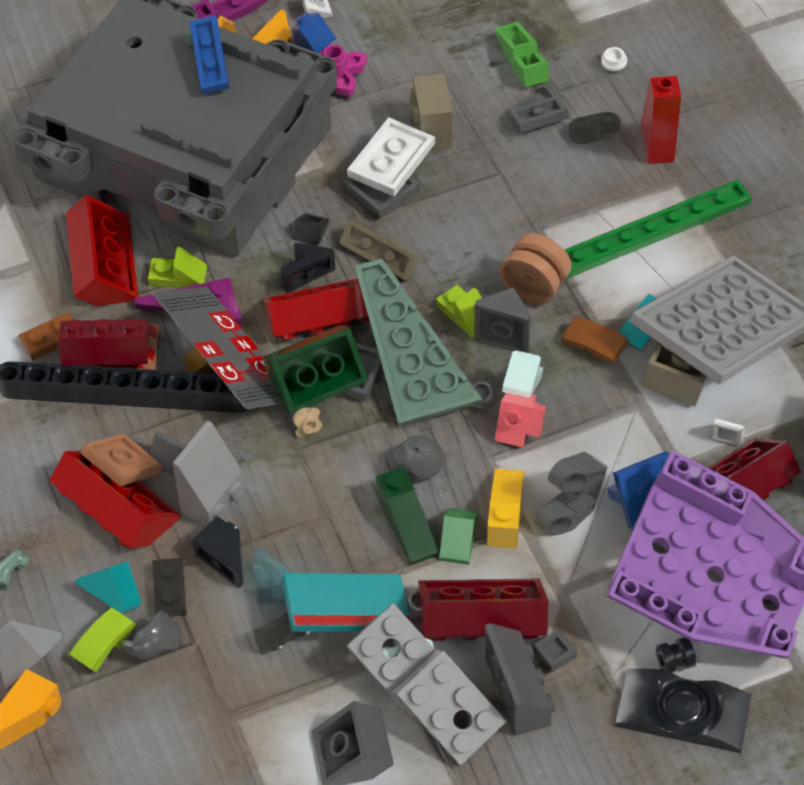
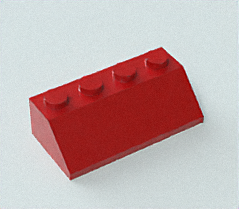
[66,195,139,306]
[262,278,370,340]
[49,451,181,549]

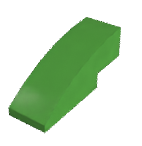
[494,22,549,88]

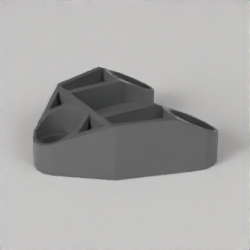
[534,451,608,535]

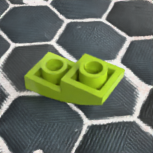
[69,607,136,672]

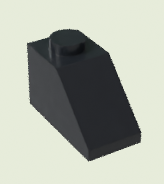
[192,516,243,588]

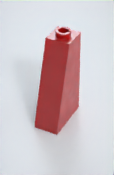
[640,76,681,164]

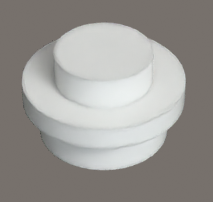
[601,47,627,71]

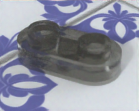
[568,112,621,144]

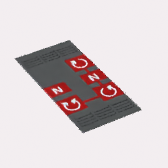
[153,287,283,409]

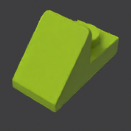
[148,246,207,288]
[436,285,482,339]

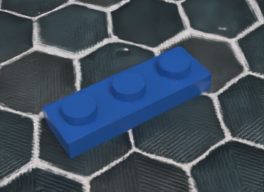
[189,15,230,95]

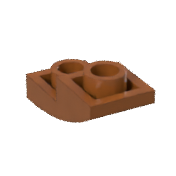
[561,316,629,363]

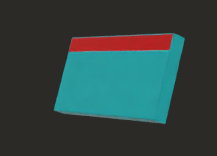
[282,573,411,632]

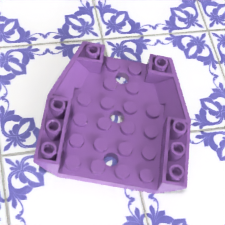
[607,450,804,659]

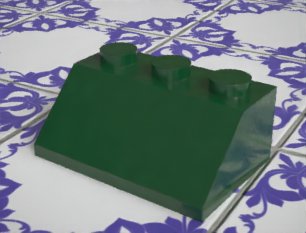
[262,325,369,414]

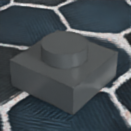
[533,629,577,673]

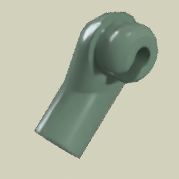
[0,549,30,590]

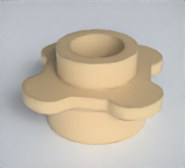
[293,407,322,438]

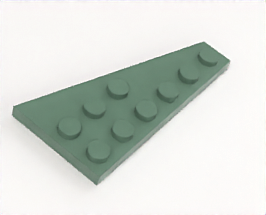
[355,258,483,426]

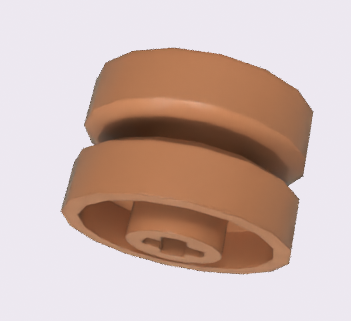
[499,233,572,305]

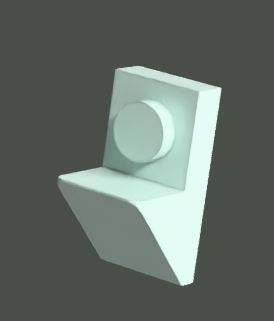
[502,351,543,398]

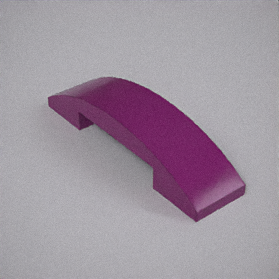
[191,0,269,21]

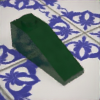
[376,467,439,565]

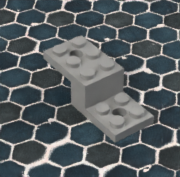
[346,603,507,765]

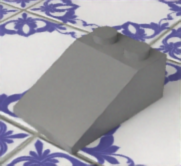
[173,421,244,527]

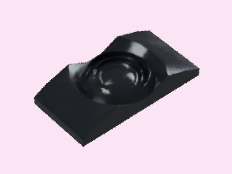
[615,668,752,753]

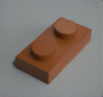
[18,312,74,361]

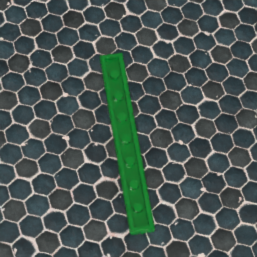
[564,179,752,279]

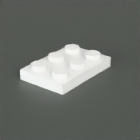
[347,117,435,197]

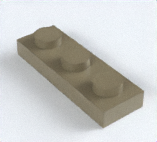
[339,219,421,280]

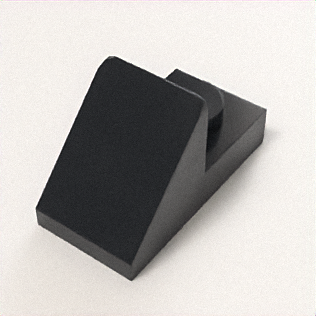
[281,243,335,293]

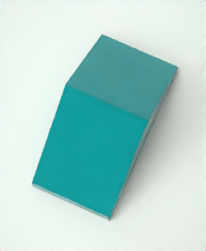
[76,561,141,614]

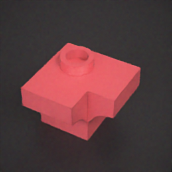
[495,393,546,447]

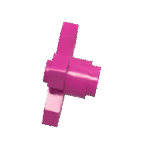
[319,45,367,97]

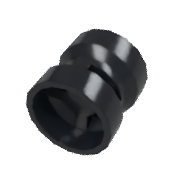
[655,637,697,673]

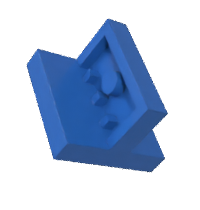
[607,451,670,530]

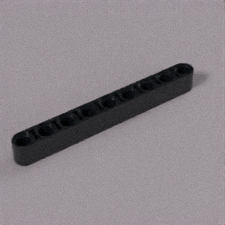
[0,361,248,413]

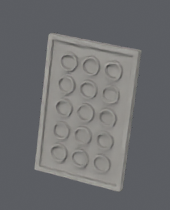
[630,255,804,385]

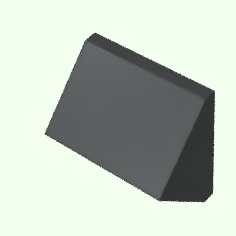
[474,287,531,353]

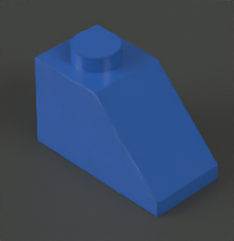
[291,12,337,53]

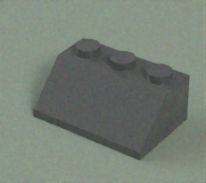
[484,624,555,736]

